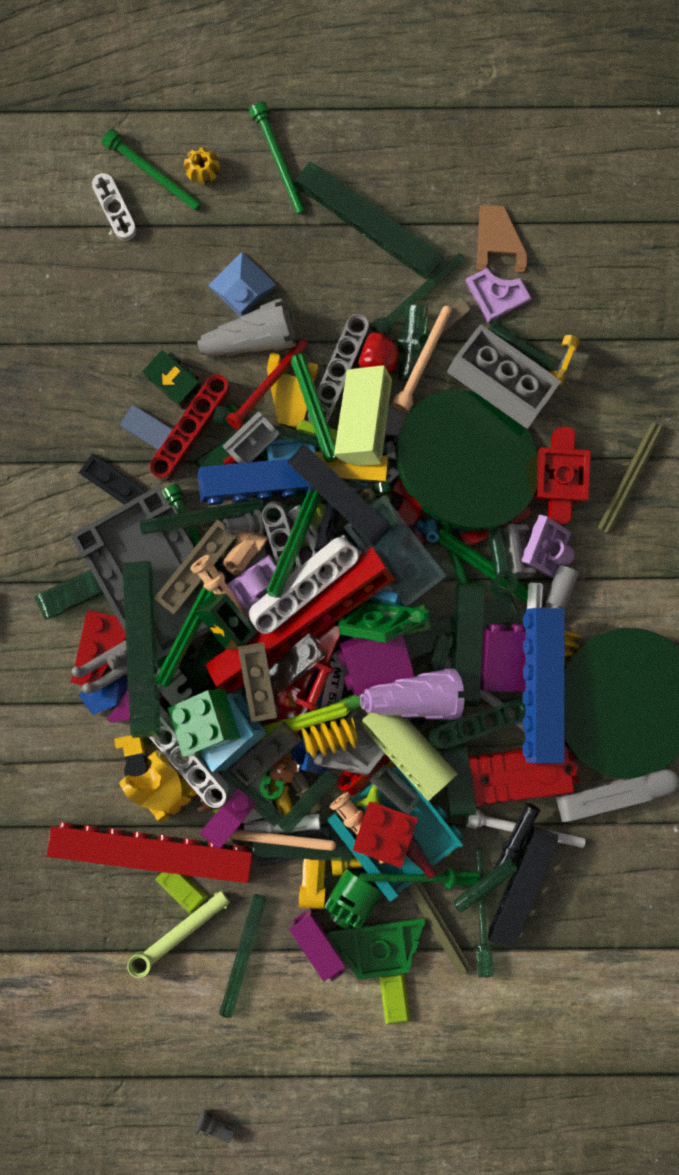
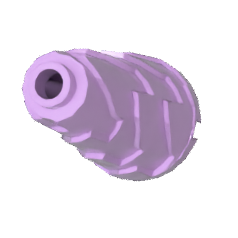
[360,668,464,720]

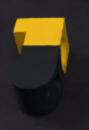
[114,733,149,777]

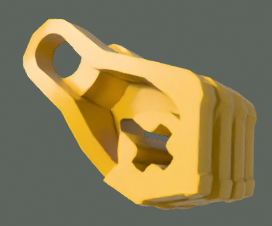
[119,750,197,823]

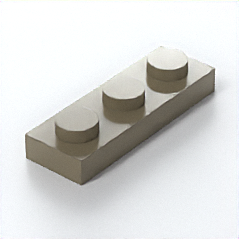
[238,642,277,722]

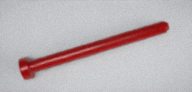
[226,338,308,430]

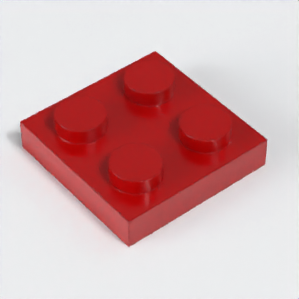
[352,801,418,868]

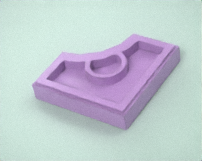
[465,268,532,323]

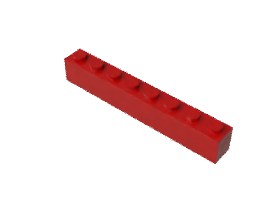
[205,547,395,694]
[46,822,253,883]

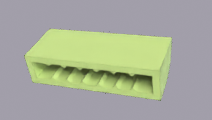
[334,365,392,465]
[360,713,458,801]

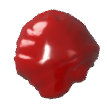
[359,332,398,375]

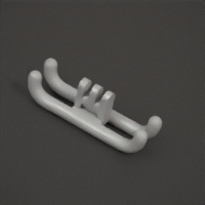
[71,638,142,694]

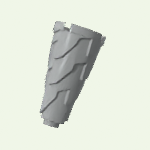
[198,298,296,358]

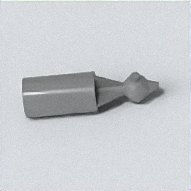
[544,565,579,610]

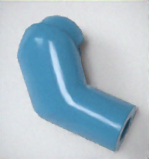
[413,519,439,542]

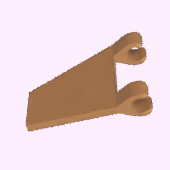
[476,205,527,273]

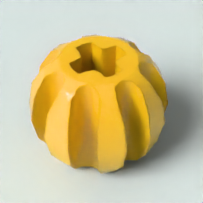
[184,147,220,185]

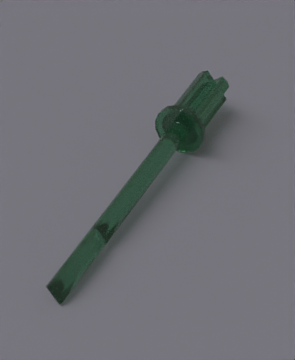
[474,847,494,978]

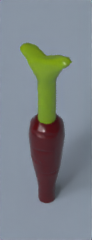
[355,785,437,879]

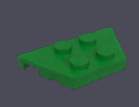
[339,600,430,643]
[328,917,425,980]

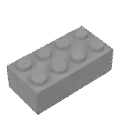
[447,324,562,429]

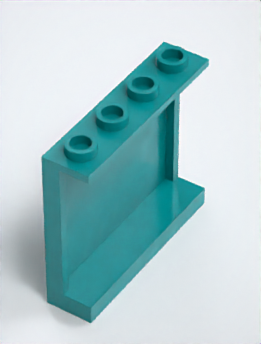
[327,765,463,902]

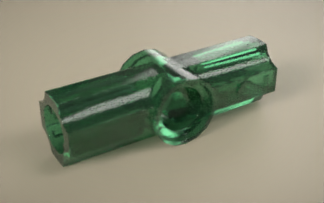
[397,305,429,381]

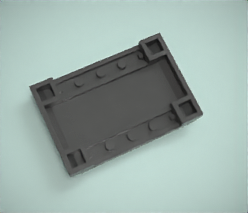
[70,485,210,668]

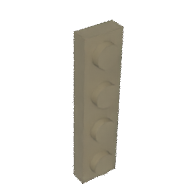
[154,519,237,615]

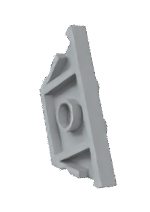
[313,708,385,775]

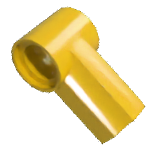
[299,858,325,910]

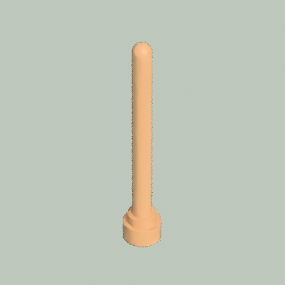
[391,306,452,413]
[224,830,336,851]

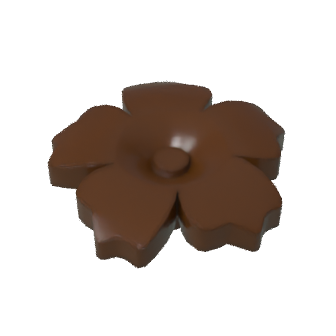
[270,752,300,784]

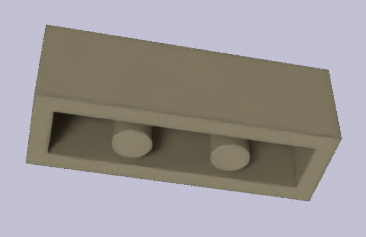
[425,298,471,339]

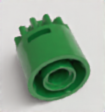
[324,868,382,930]

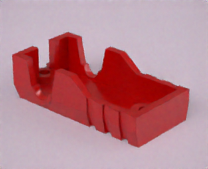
[467,743,579,807]

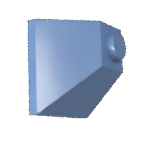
[208,252,277,317]

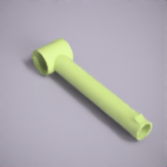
[127,891,230,978]

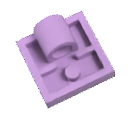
[522,515,575,578]
[227,555,287,622]

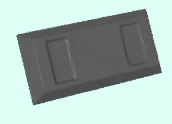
[370,764,422,815]

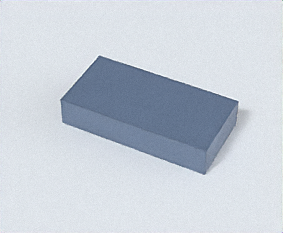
[120,405,172,450]

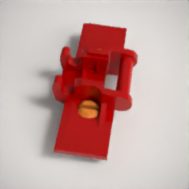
[265,624,341,740]

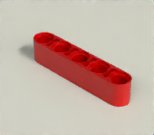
[150,374,230,481]

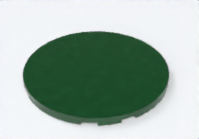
[395,390,538,531]
[564,627,679,779]

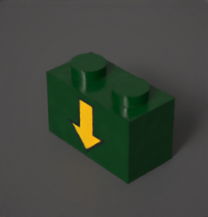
[142,350,201,409]
[195,594,257,650]

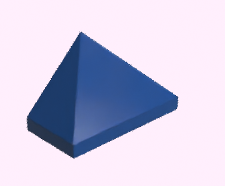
[78,674,132,715]

